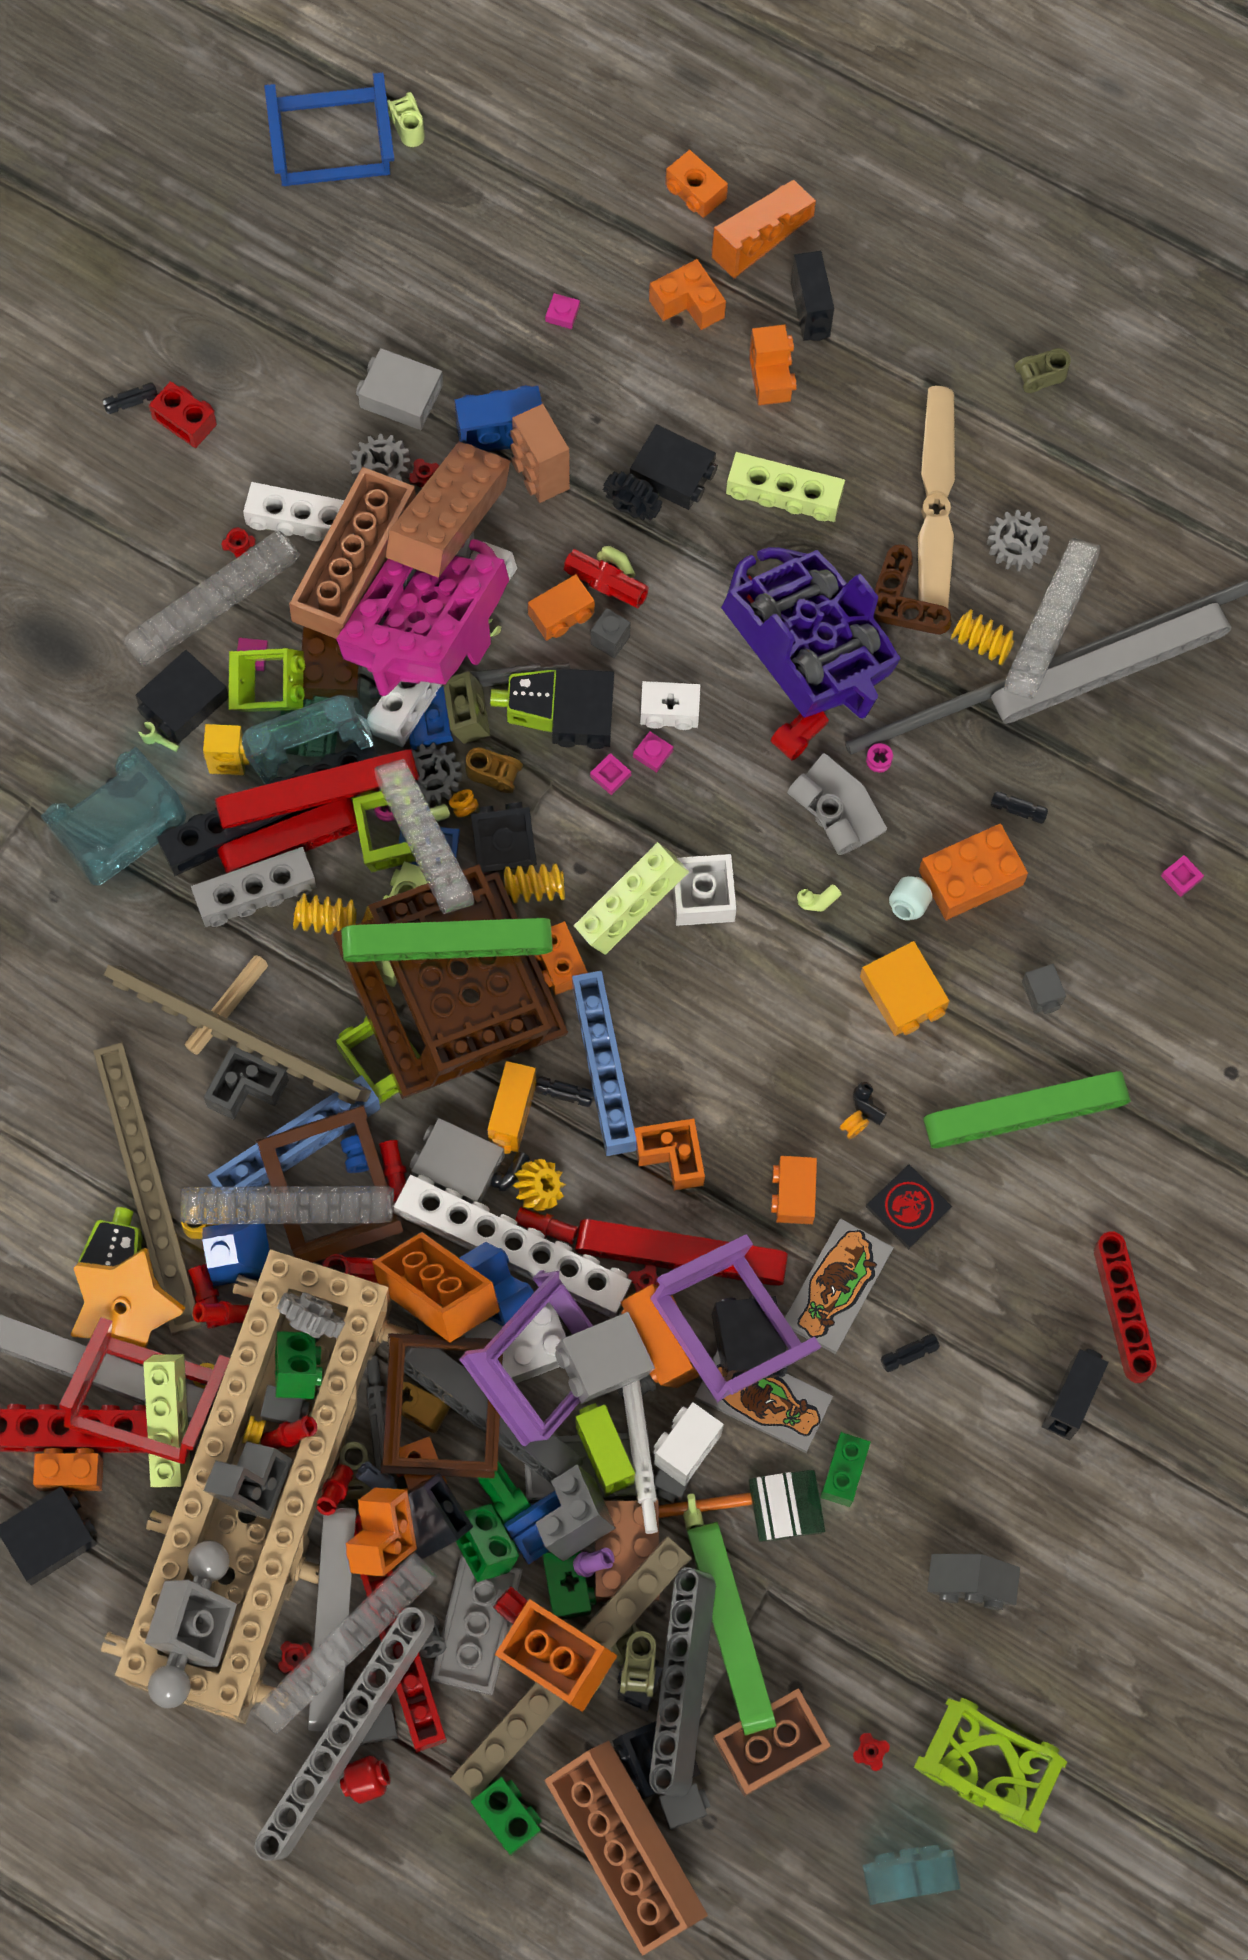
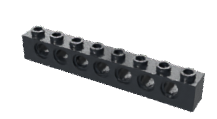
[157,738,379,876]

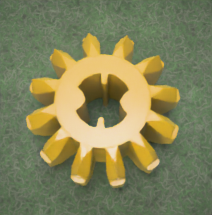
[513,1159,566,1211]

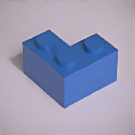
[459,1242,534,1327]

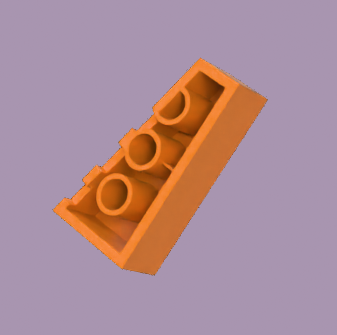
[712,180,816,279]

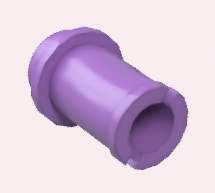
[573,1547,615,1577]

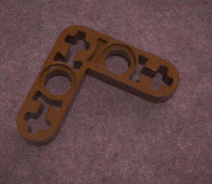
[873,544,952,634]

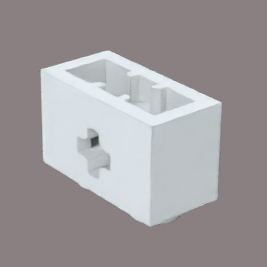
[640,681,700,730]

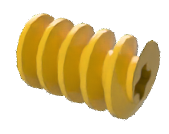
[951,609,1015,666]
[504,863,565,903]
[293,893,357,935]

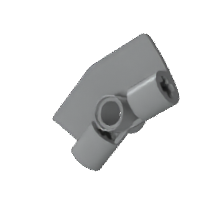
[787,753,887,855]

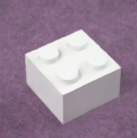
[673,854,736,926]
[653,1402,724,1486]

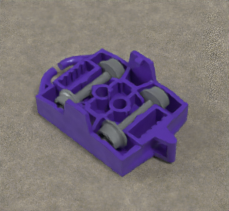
[721,547,901,719]

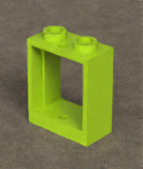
[229,648,305,712]
[352,783,428,872]
[336,1016,421,1104]
[576,1403,635,1497]

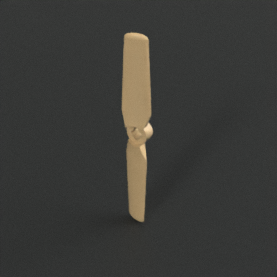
[918,385,955,624]

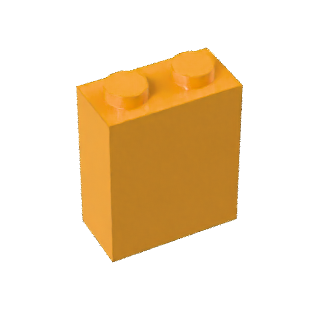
[860,941,949,1036]
[488,1061,536,1154]

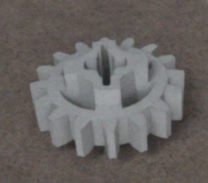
[350,434,412,482]
[987,510,1050,571]
[277,1292,345,1338]

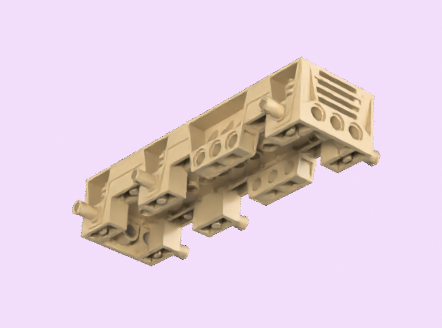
[101,1250,415,1724]

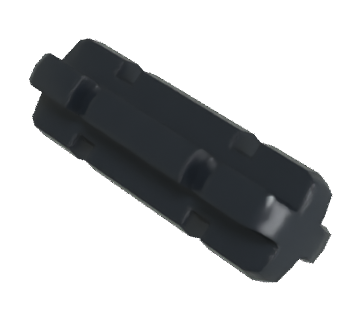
[103,382,158,414]
[991,791,1048,824]
[535,1076,594,1107]
[881,1334,940,1372]

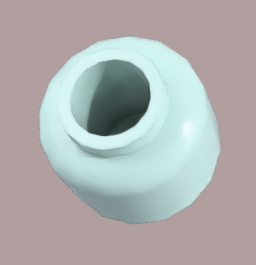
[889,876,933,920]

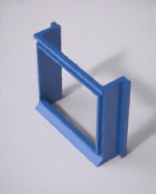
[264,72,395,186]

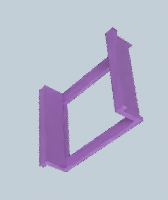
[650,1234,821,1403]
[459,1270,593,1446]

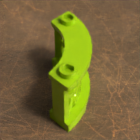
[914,1698,1067,1833]

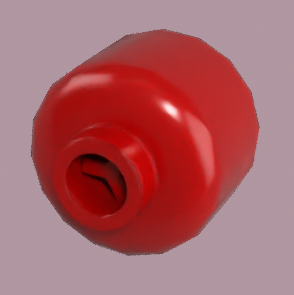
[340,1755,391,1804]

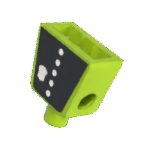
[490,670,556,732]
[78,1207,143,1266]

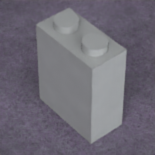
[356,348,443,430]
[409,1118,505,1204]
[555,1312,655,1404]

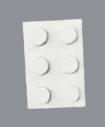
[464,1302,566,1384]

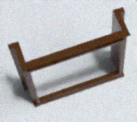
[256,1105,404,1263]
[380,1333,503,1478]

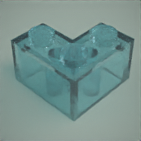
[863,1845,961,1905]

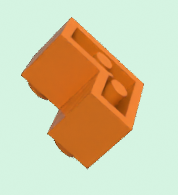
[649,259,726,330]
[749,324,796,406]
[634,1118,705,1191]
[346,1487,417,1576]

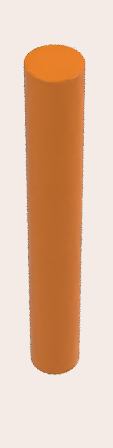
[658,1492,752,1518]

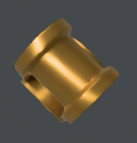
[465,747,523,793]
[402,1382,450,1434]

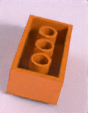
[372,1232,500,1343]

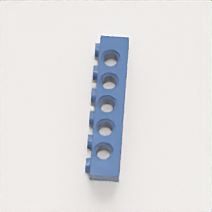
[572,971,637,1156]
[208,1075,381,1205]

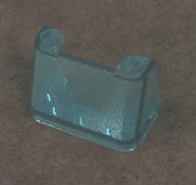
[242,694,375,785]
[41,747,186,885]

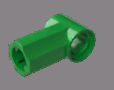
[477,1461,531,1524]

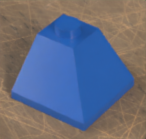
[202,1217,270,1286]

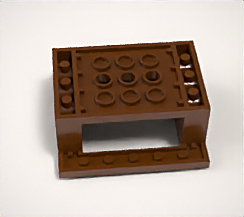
[333,864,568,1099]

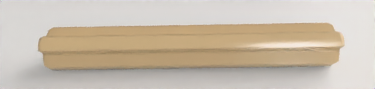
[185,955,268,1055]

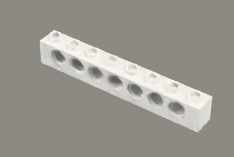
[243,482,474,559]
[367,541,517,747]
[394,1174,632,1318]

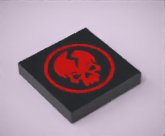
[866,1164,952,1250]

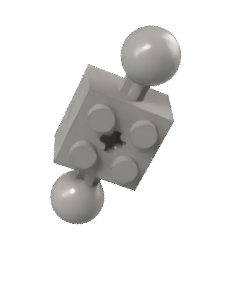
[145,1541,237,1708]

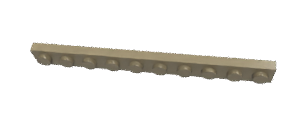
[104,964,372,1104]
[93,1042,202,1336]
[450,1535,692,1799]

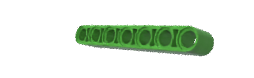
[341,918,553,962]
[923,1071,1131,1148]
[687,1522,776,1735]

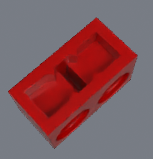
[149,381,217,449]

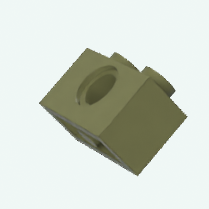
[443,671,490,744]

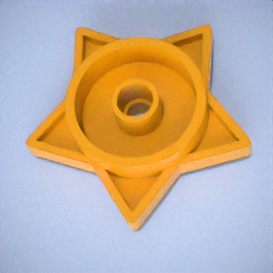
[71,1248,185,1364]

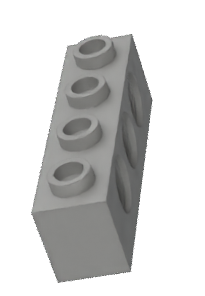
[191,847,317,927]

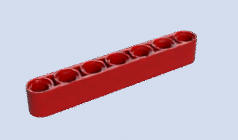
[215,749,419,829]
[575,1219,788,1286]

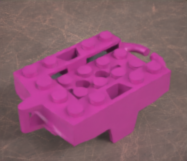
[336,539,509,696]

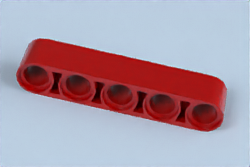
[217,798,358,874]
[1094,1231,1157,1383]

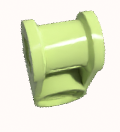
[387,92,425,147]

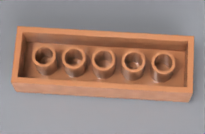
[386,441,510,578]
[289,467,416,638]
[544,1741,708,1956]

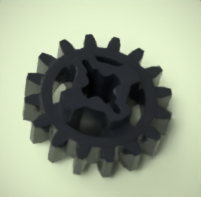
[603,471,663,521]

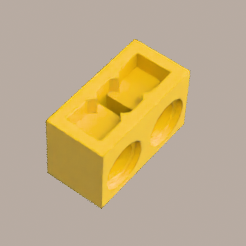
[203,724,251,775]

